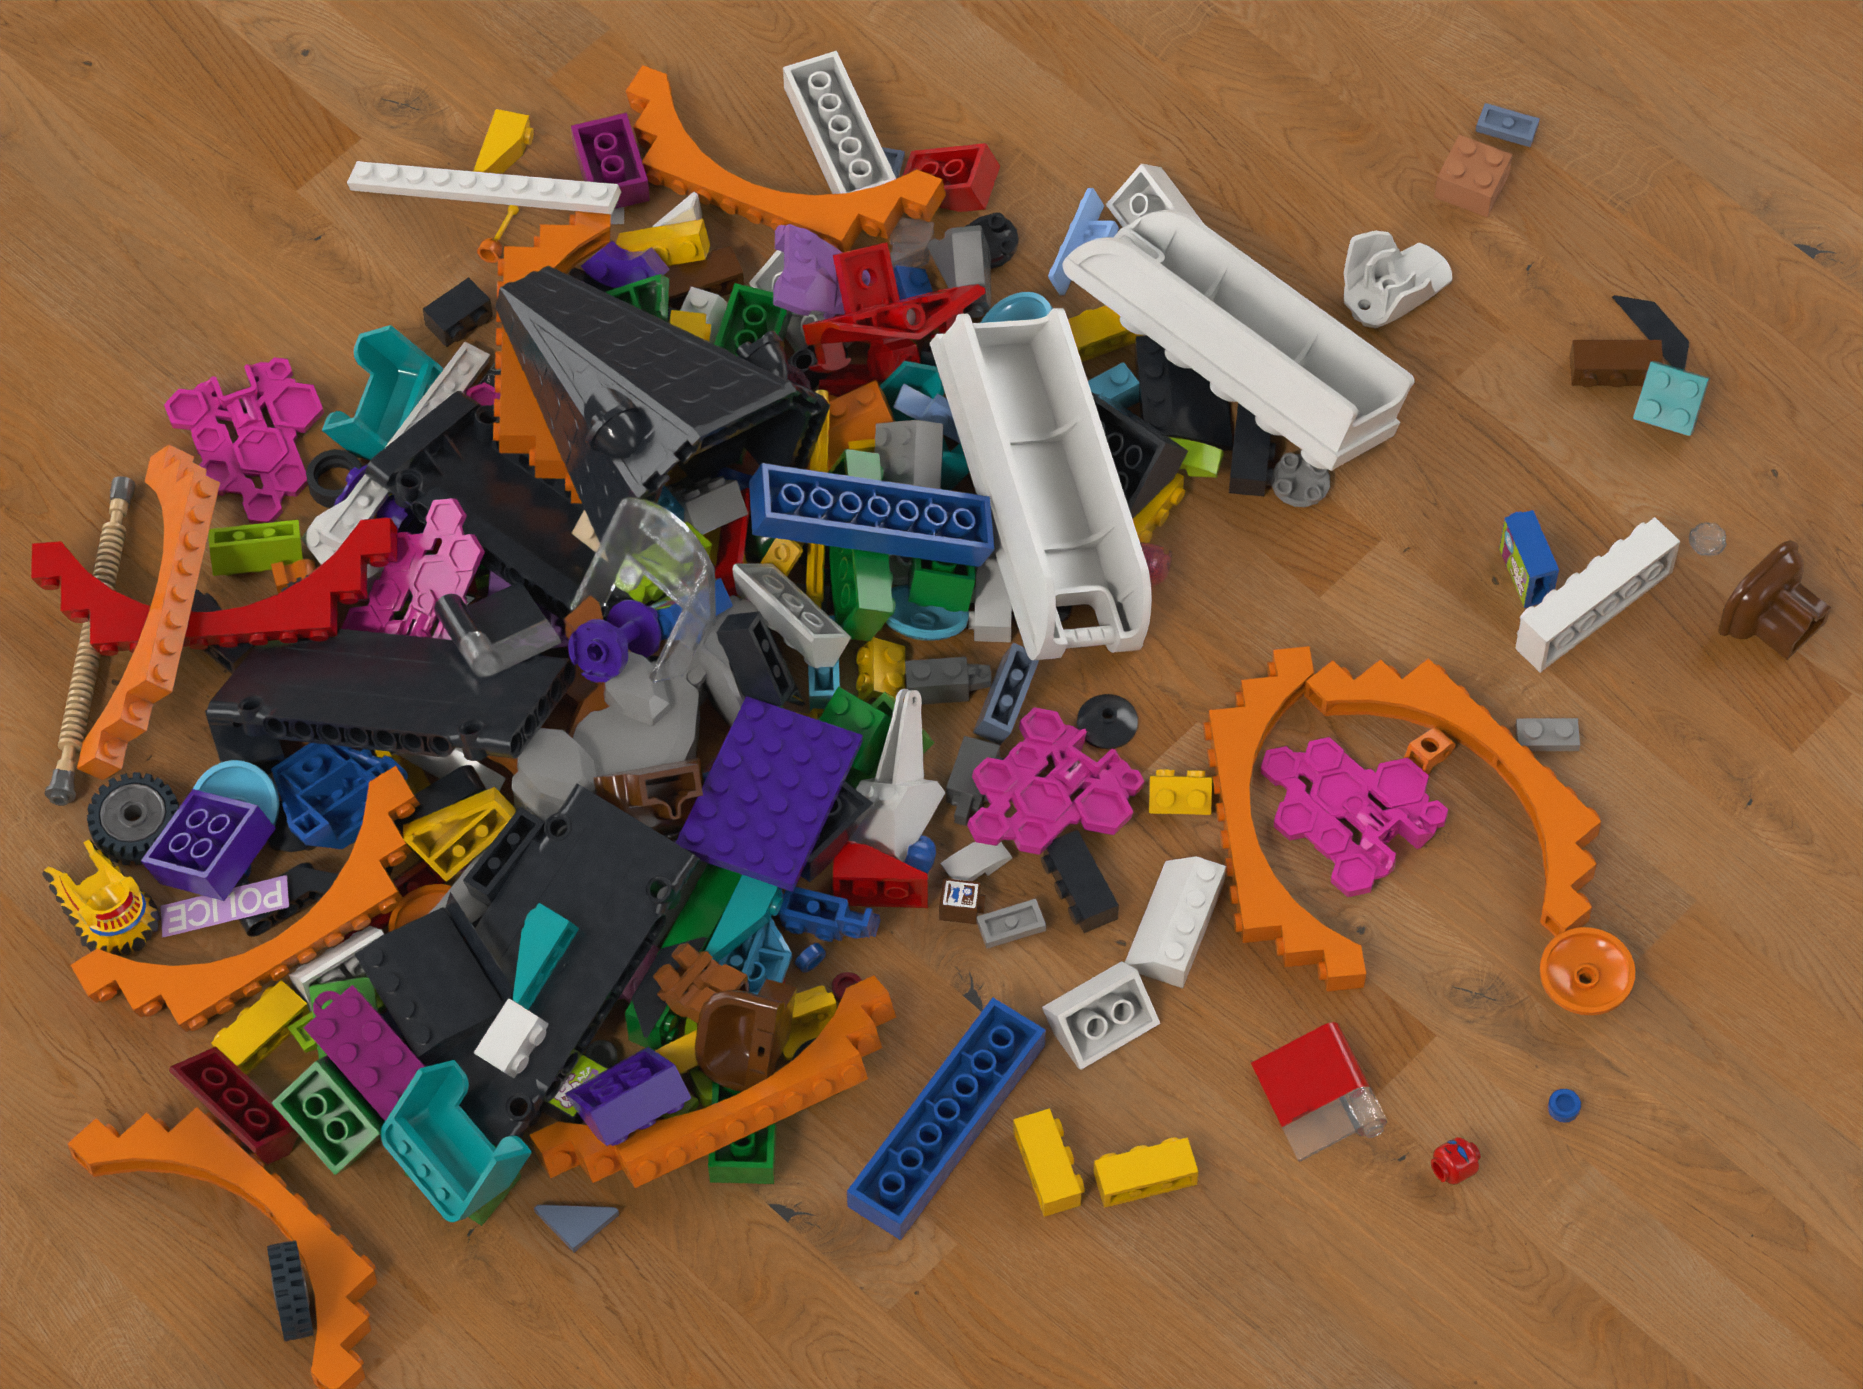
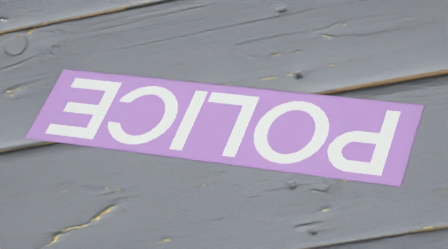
[160,875,289,938]

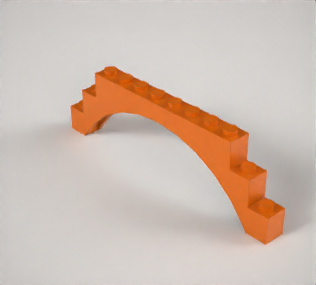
[626,65,946,253]
[493,211,611,503]
[77,444,220,780]
[1203,646,1366,992]
[1304,658,1602,937]
[70,766,420,1032]
[529,975,896,1188]
[67,1107,377,1389]

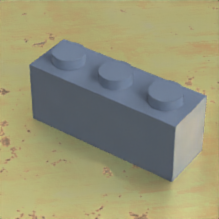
[973,643,1039,745]

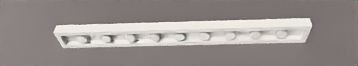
[347,161,621,214]
[319,342,490,550]

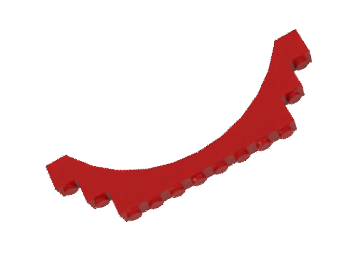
[31,518,397,656]

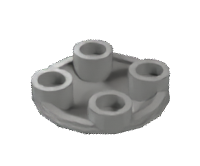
[1271,453,1330,507]

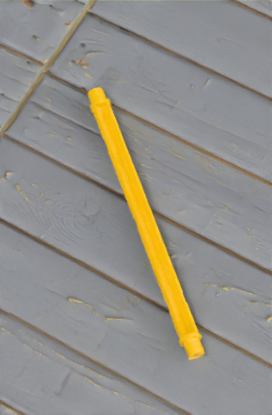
[806,390,830,608]

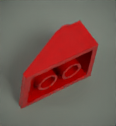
[902,143,1000,212]
[833,841,928,908]

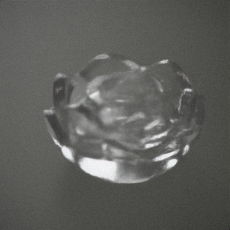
[1689,522,1727,557]

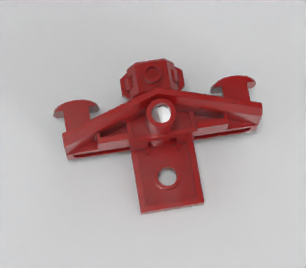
[802,242,986,382]

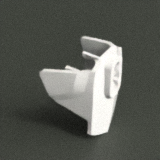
[1344,230,1452,328]

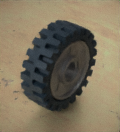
[87,772,179,866]
[267,1240,314,1341]

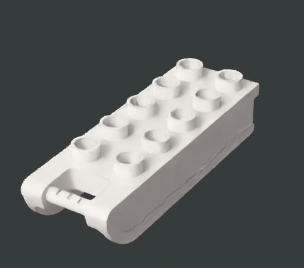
[1062,210,1414,471]
[930,308,1152,660]

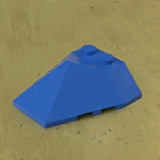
[271,743,408,850]

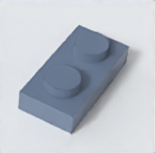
[1476,103,1540,147]

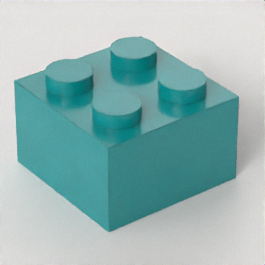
[1633,361,1710,436]

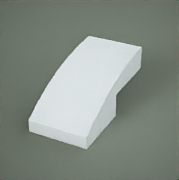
[940,842,1013,881]

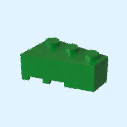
[606,274,669,322]

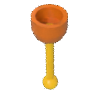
[477,205,519,263]

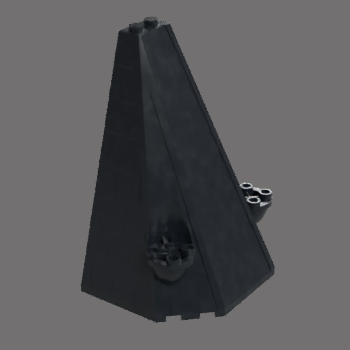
[495,266,830,571]

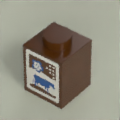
[939,878,986,925]

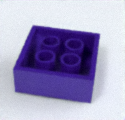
[141,789,276,901]
[565,1047,691,1146]

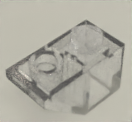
[890,218,934,269]

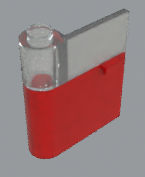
[1251,1022,1387,1162]

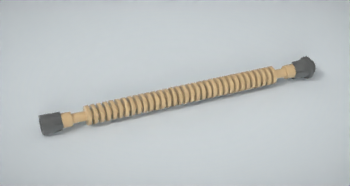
[44,476,136,806]

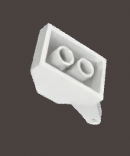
[848,689,945,862]

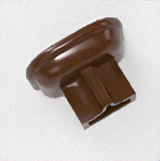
[1718,540,1831,660]
[593,758,704,841]
[695,979,797,1092]

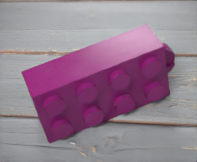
[303,985,426,1121]

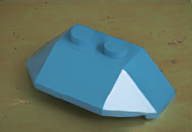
[719,917,792,994]

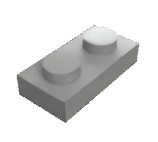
[1515,718,1580,751]
[976,899,1046,949]

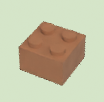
[1434,135,1513,217]

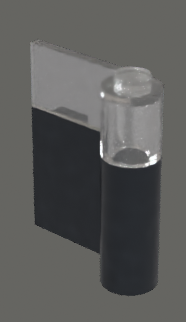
[434,581,561,677]

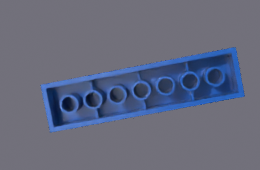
[749,463,995,567]
[847,997,1046,1240]

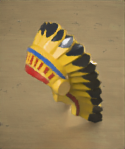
[42,839,161,956]

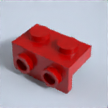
[819,364,879,398]

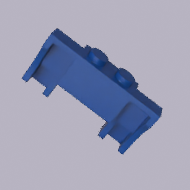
[777,887,881,942]

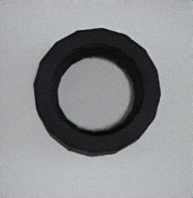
[306,449,362,508]

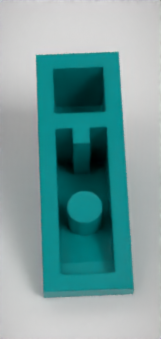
[705,875,783,962]
[513,903,579,1010]

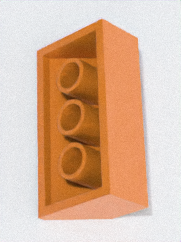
[807,380,896,471]

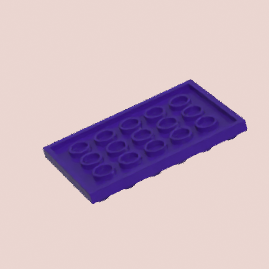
[676,696,863,892]

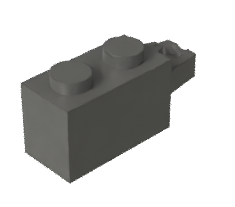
[905,657,991,705]
[946,736,1004,826]

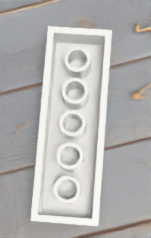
[783,51,896,194]
[1515,517,1680,672]

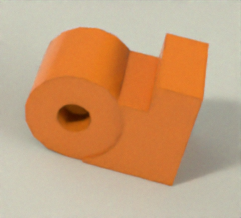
[271,559,317,594]
[1404,727,1456,775]

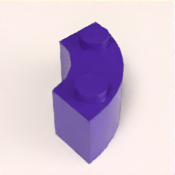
[581,241,670,288]

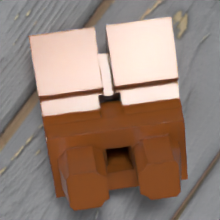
[653,943,750,1023]

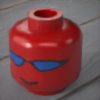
[1431,1137,1481,1185]

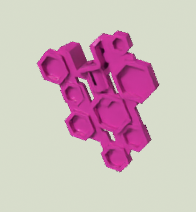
[164,357,324,524]
[341,498,485,640]
[967,707,1145,855]
[1261,737,1448,897]

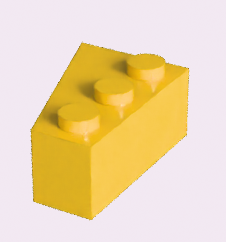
[403,787,516,882]

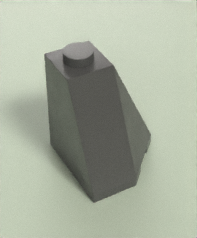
[928,225,991,318]

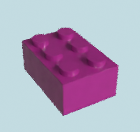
[571,113,650,209]

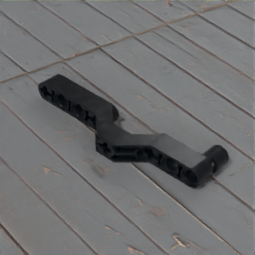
[234,765,487,937]

